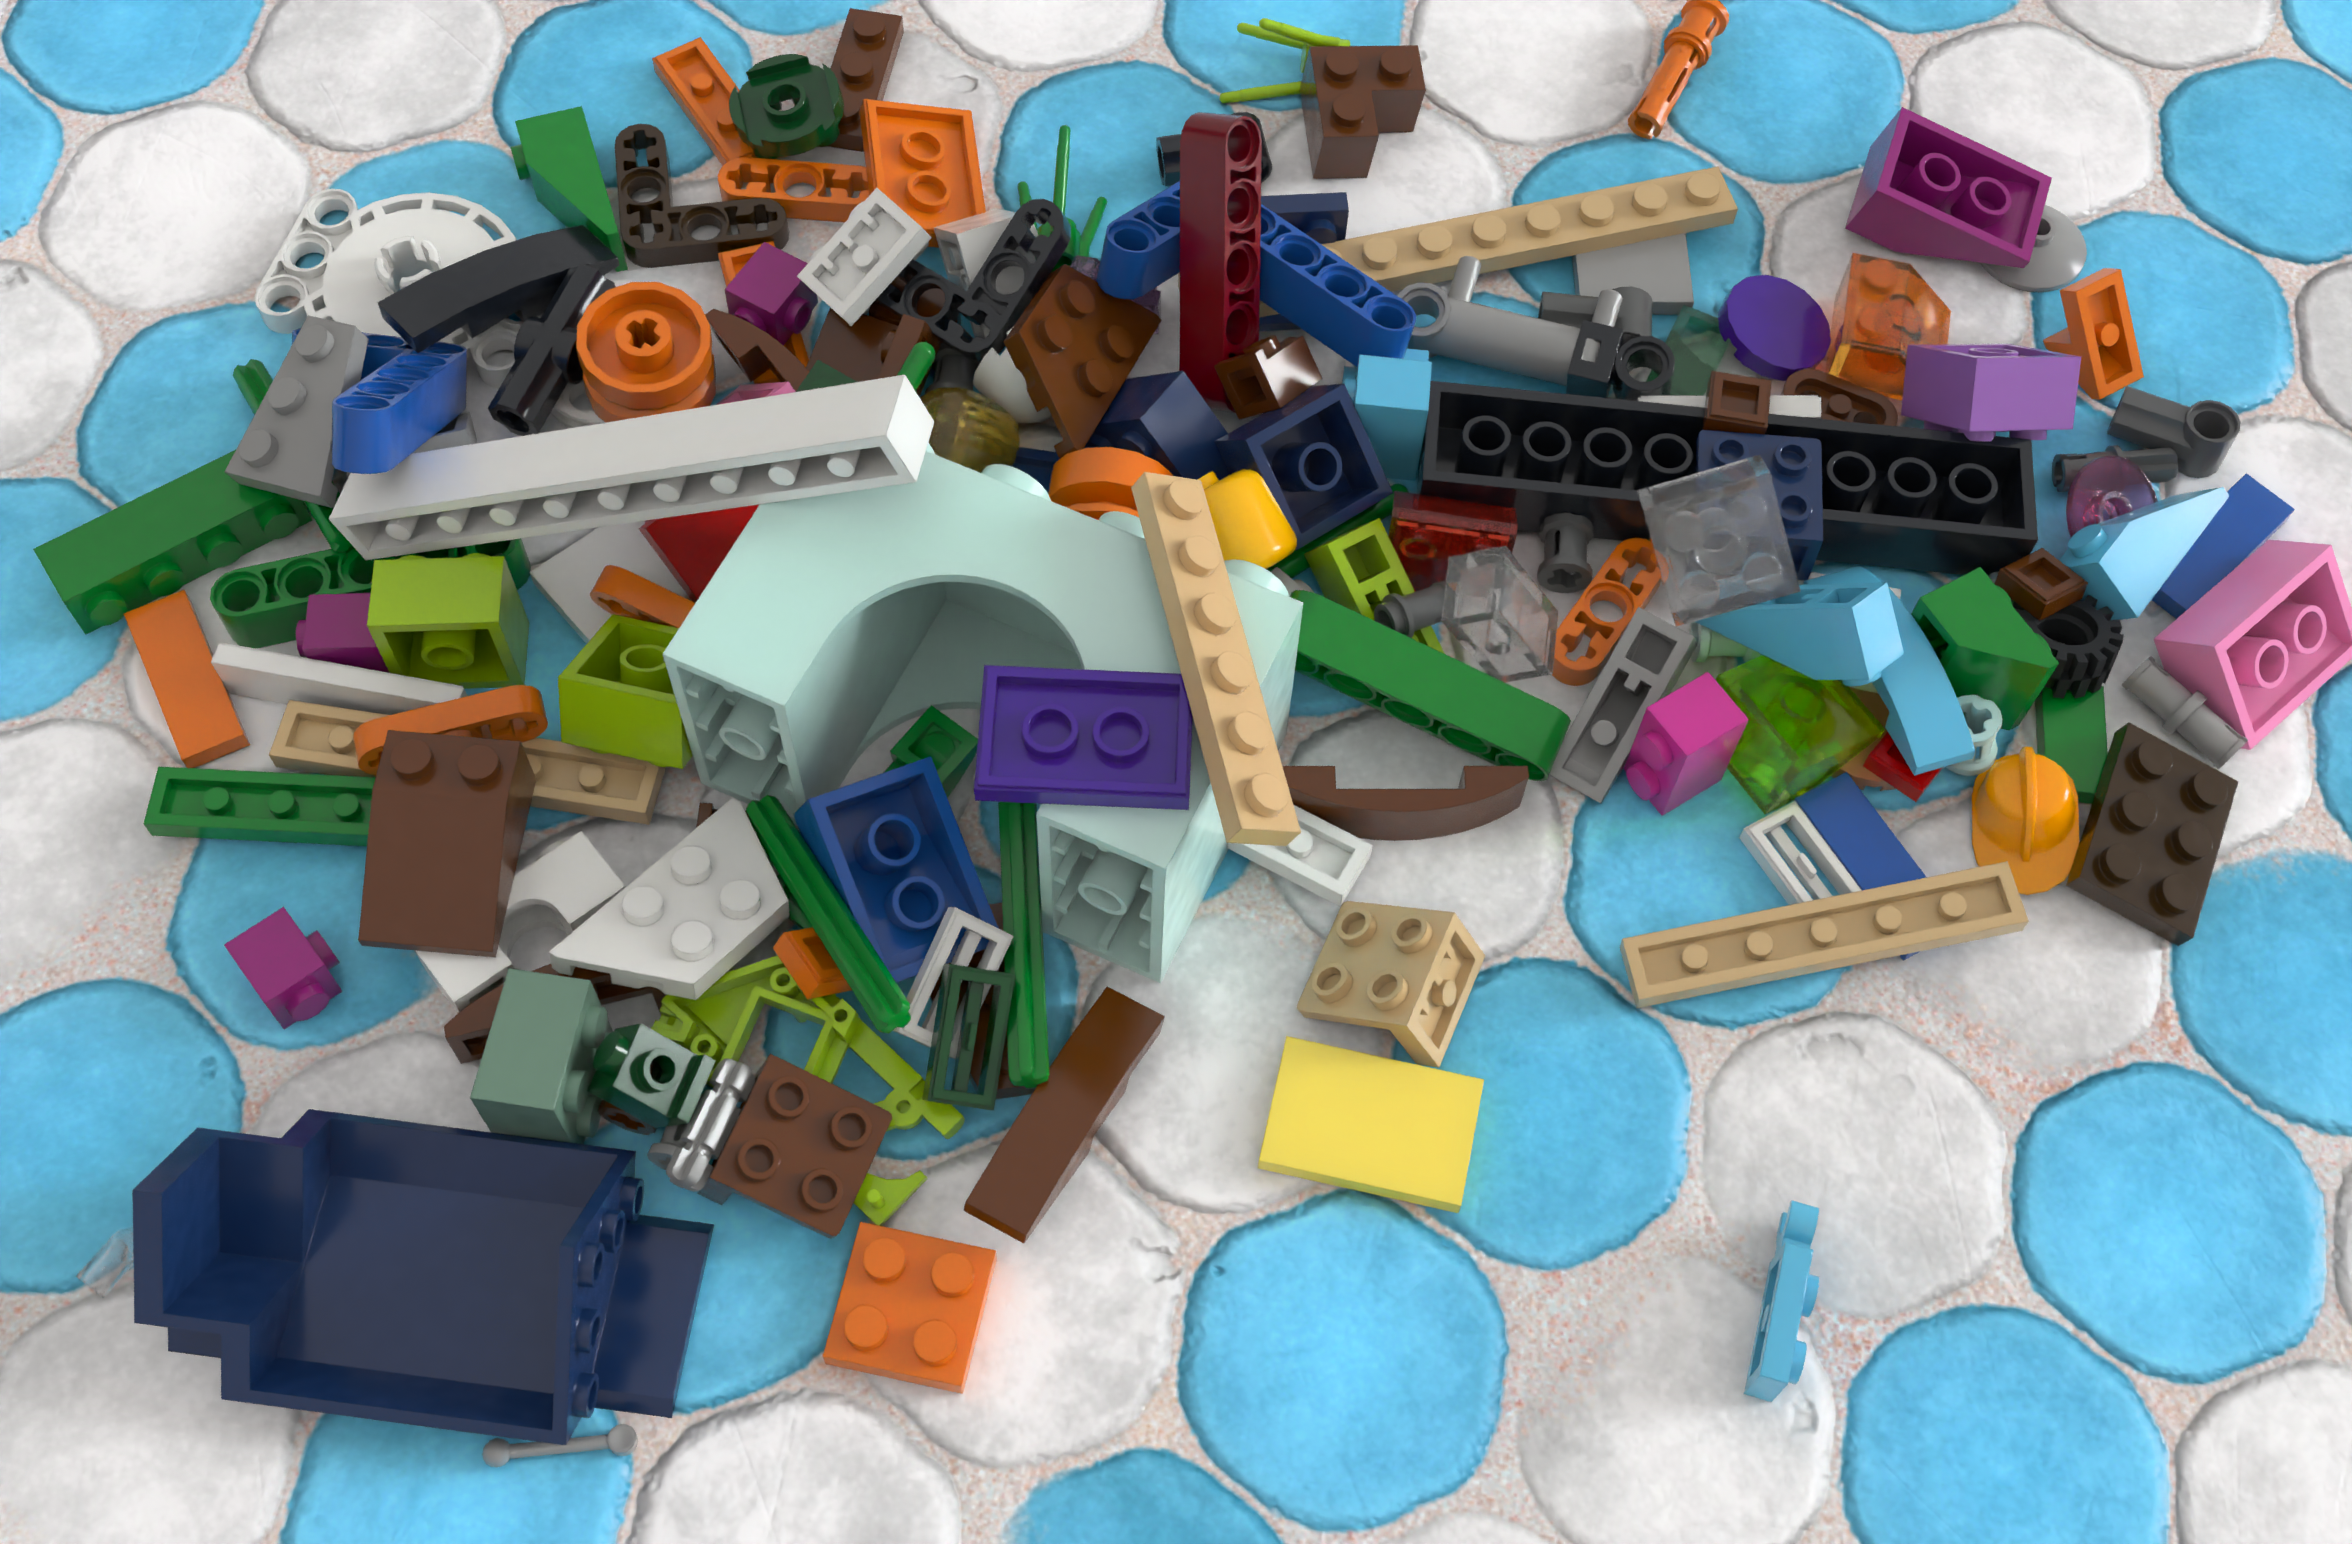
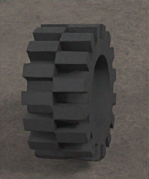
[2013,595,2124,699]

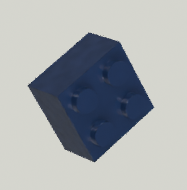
[1214,383,1393,550]

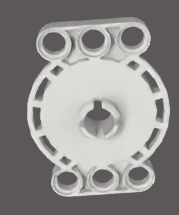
[254,189,543,388]

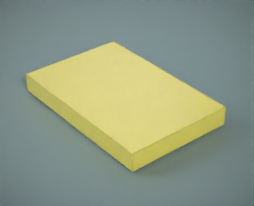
[1258,1036,1484,1213]

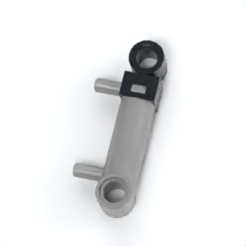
[1397,256,1675,401]

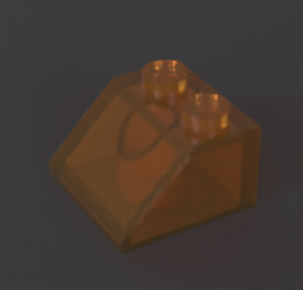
[1825,253,1951,400]

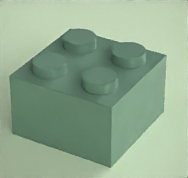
[470,968,613,1144]

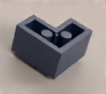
[1083,371,1230,481]

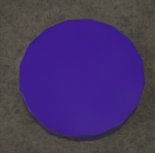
[1718,275,1831,381]

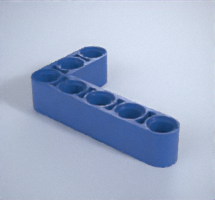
[1096,181,1416,368]
[292,328,467,474]

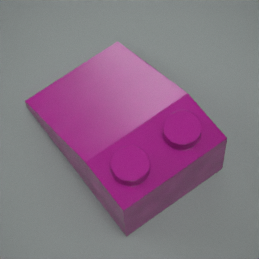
[1845,107,2052,268]

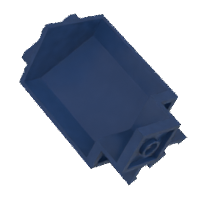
[132,1109,714,1445]

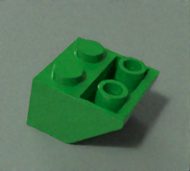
[1911,567,2059,731]

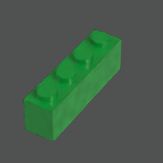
[33,450,313,635]

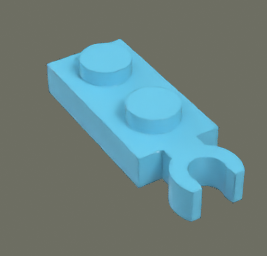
[1744,1200,1819,1402]

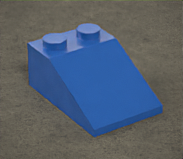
[793,756,999,983]

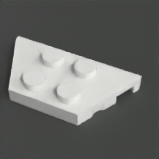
[549,797,789,1000]

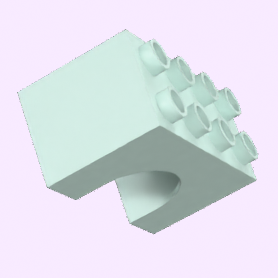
[662,443,1303,983]

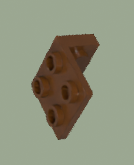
[806,307,941,397]
[697,1054,892,1239]

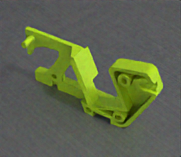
[651,956,965,1226]

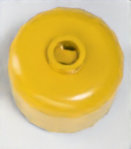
[1197,469,1297,569]

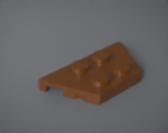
[1003,264,1162,459]

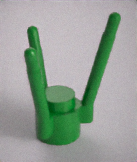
[1017,125,1107,272]

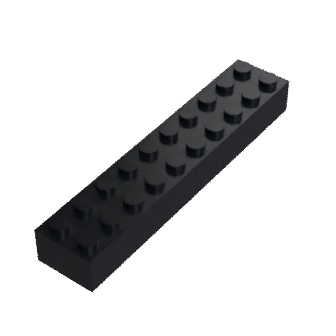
[1415,381,2038,577]

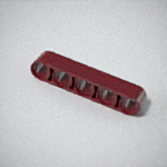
[1179,112,1262,413]

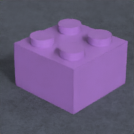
[1901,344,2081,442]

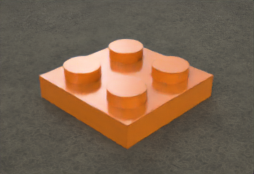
[823,1222,997,1394]

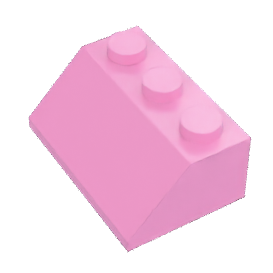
[2154,540,2352,750]

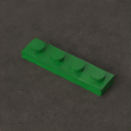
[143,767,376,846]

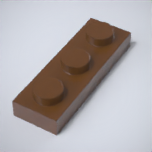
[827,8,904,152]

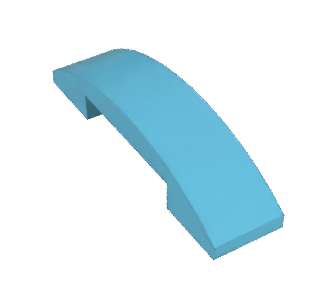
[1803,566,1975,776]

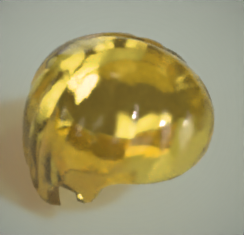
[919,387,1020,473]

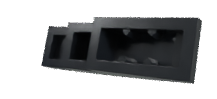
[377,225,620,353]

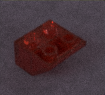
[1387,491,1518,602]

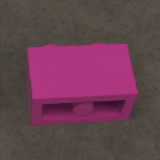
[1624,672,1749,816]

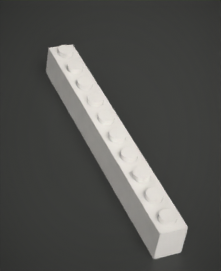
[329,375,934,560]

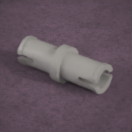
[2122,656,2248,770]

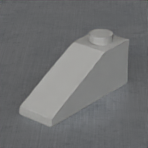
[1549,607,1698,803]

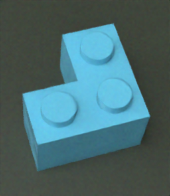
[1342,348,1432,481]

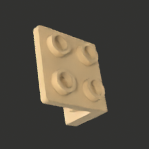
[1297,901,1485,1068]

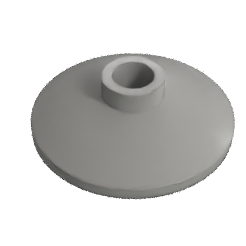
[1980,205,2087,293]

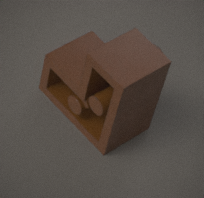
[1299,45,1426,179]

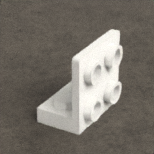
[797,188,932,326]

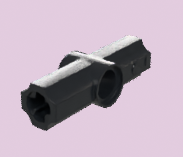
[488,264,616,436]

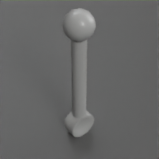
[482,1424,638,1468]

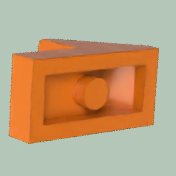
[2043,268,2144,400]

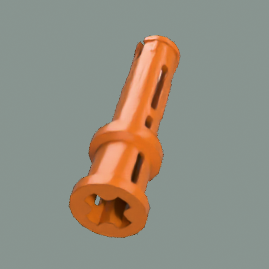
[1628,0,1729,139]

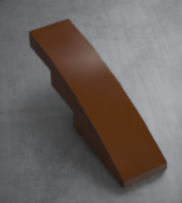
[963,986,1165,1244]

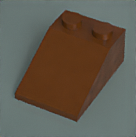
[358,730,536,958]

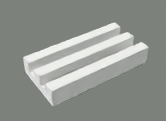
[1739,801,1862,905]
[893,907,1013,1059]

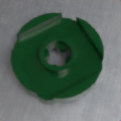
[729,54,844,159]

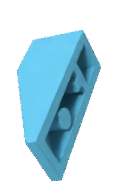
[2059,487,2229,620]
[1692,582,1904,687]

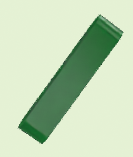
[210,538,531,648]
[1290,590,1571,781]

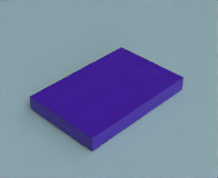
[974,665,1193,810]

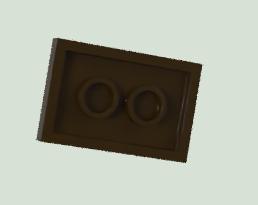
[2066,722,2239,946]

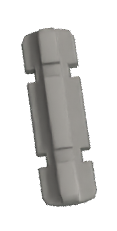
[666,1059,755,1192]

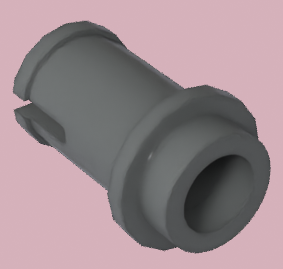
[1374,581,1458,638]

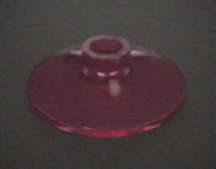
[2066,456,2158,537]

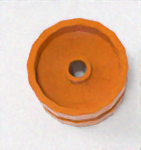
[576,282,716,423]

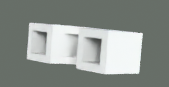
[414,831,626,1013]

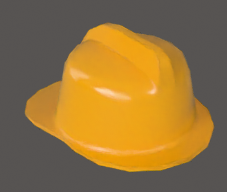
[1972,747,2079,895]

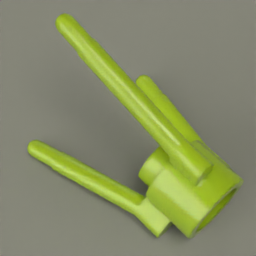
[1219,18,1351,103]

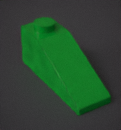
[510,106,628,272]

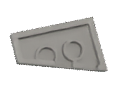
[225,315,368,508]

